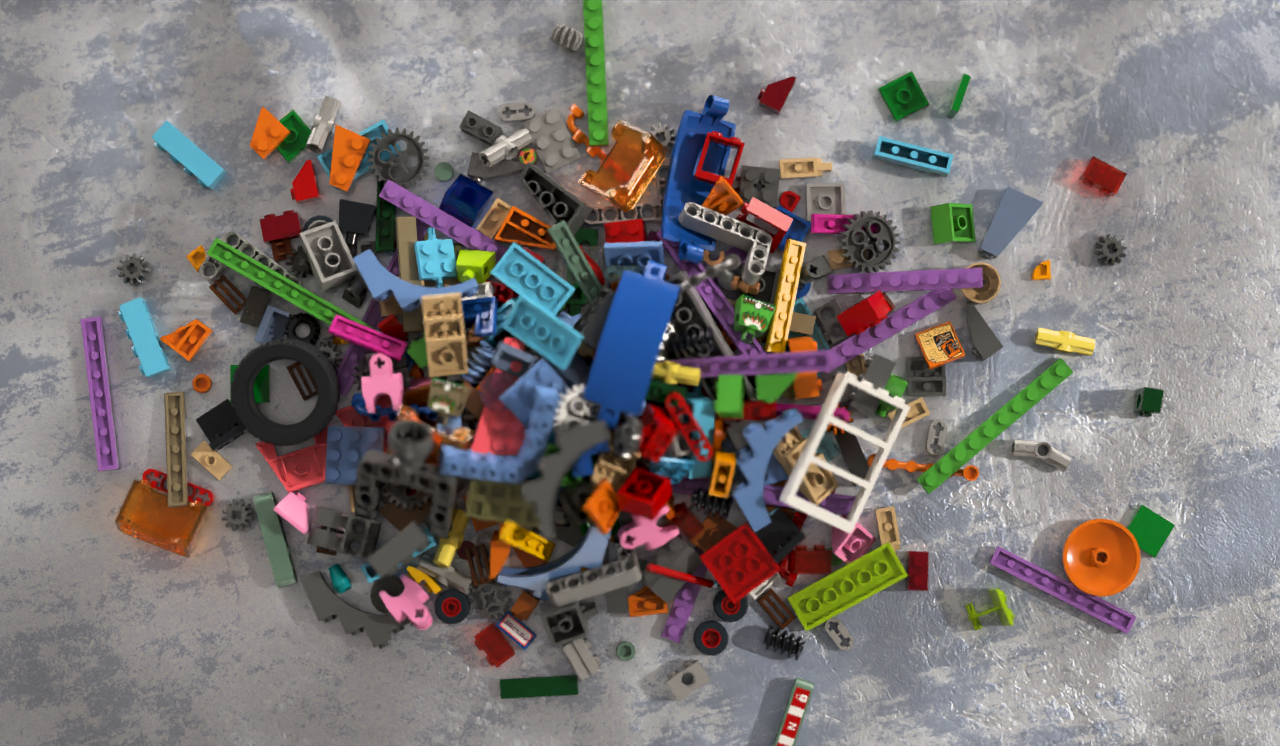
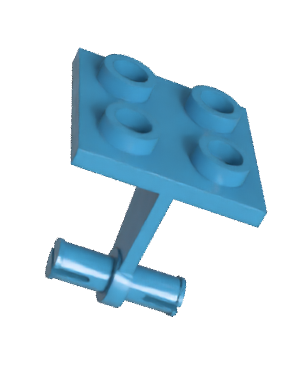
[648,455,695,484]

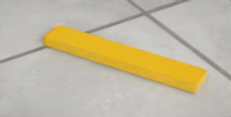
[764,239,806,353]

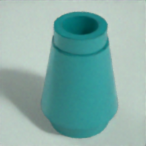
[328,564,352,594]

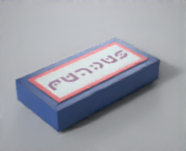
[496,611,537,650]

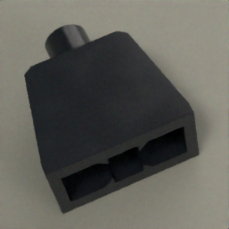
[339,199,376,246]

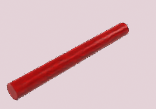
[646,563,714,588]

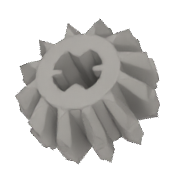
[550,24,583,51]
[644,122,676,155]

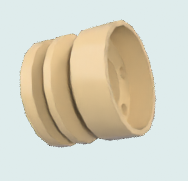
[961,262,1001,304]

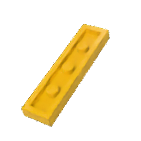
[499,520,556,562]

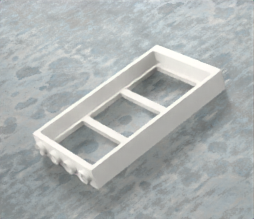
[779,372,910,534]

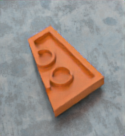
[329,124,371,193]

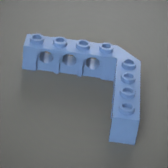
[438,386,560,484]

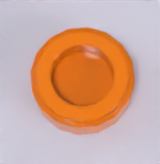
[192,374,212,393]

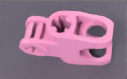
[362,353,404,414]
[618,503,679,550]
[378,573,432,630]

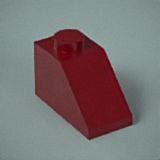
[757,76,796,115]

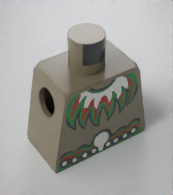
[428,377,472,426]

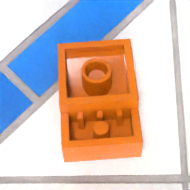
[490,522,512,579]

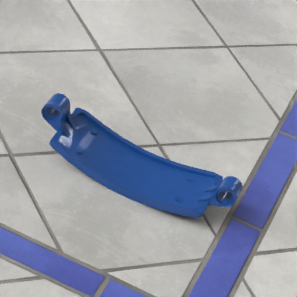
[661,95,736,264]
[584,260,680,430]

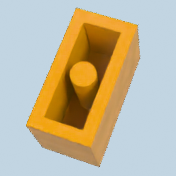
[708,450,736,498]

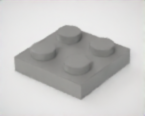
[806,183,845,222]

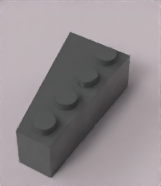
[518,162,593,236]

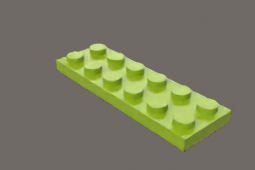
[787,542,908,632]

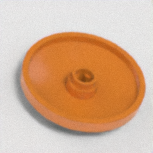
[1062,519,1141,596]

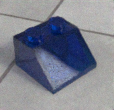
[439,174,494,227]

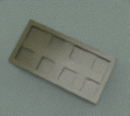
[465,478,541,528]

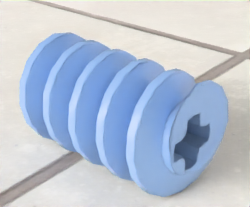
[459,341,495,384]

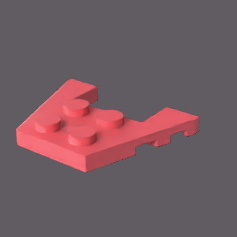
[255,425,329,493]

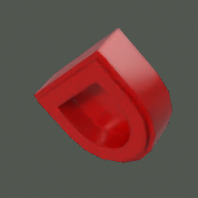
[779,191,801,212]

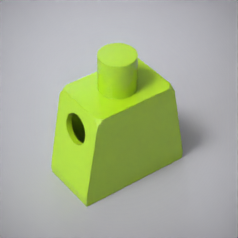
[456,249,497,283]

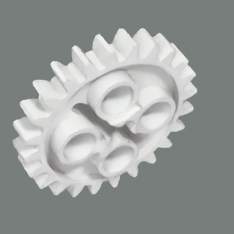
[552,384,601,438]

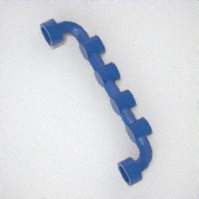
[351,393,438,421]

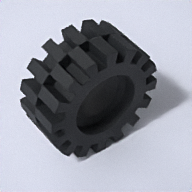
[284,313,321,345]

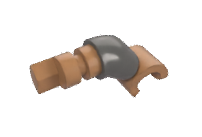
[703,250,760,295]

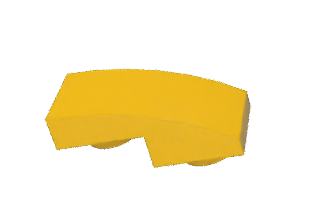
[406,566,443,594]

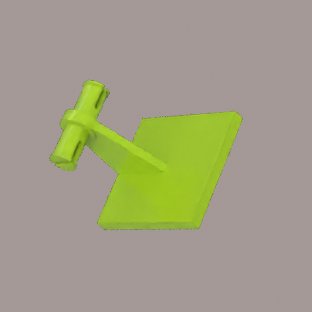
[965,588,1015,631]

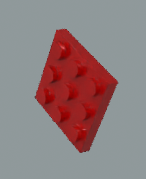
[700,522,781,604]

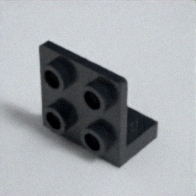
[196,399,248,452]
[754,509,807,563]

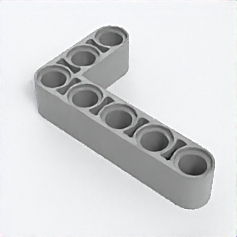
[584,165,669,227]
[678,203,772,285]
[199,231,304,288]
[546,533,642,607]

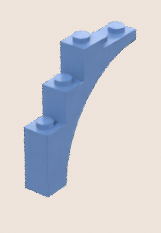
[353,249,480,312]
[730,408,804,532]
[497,521,611,601]

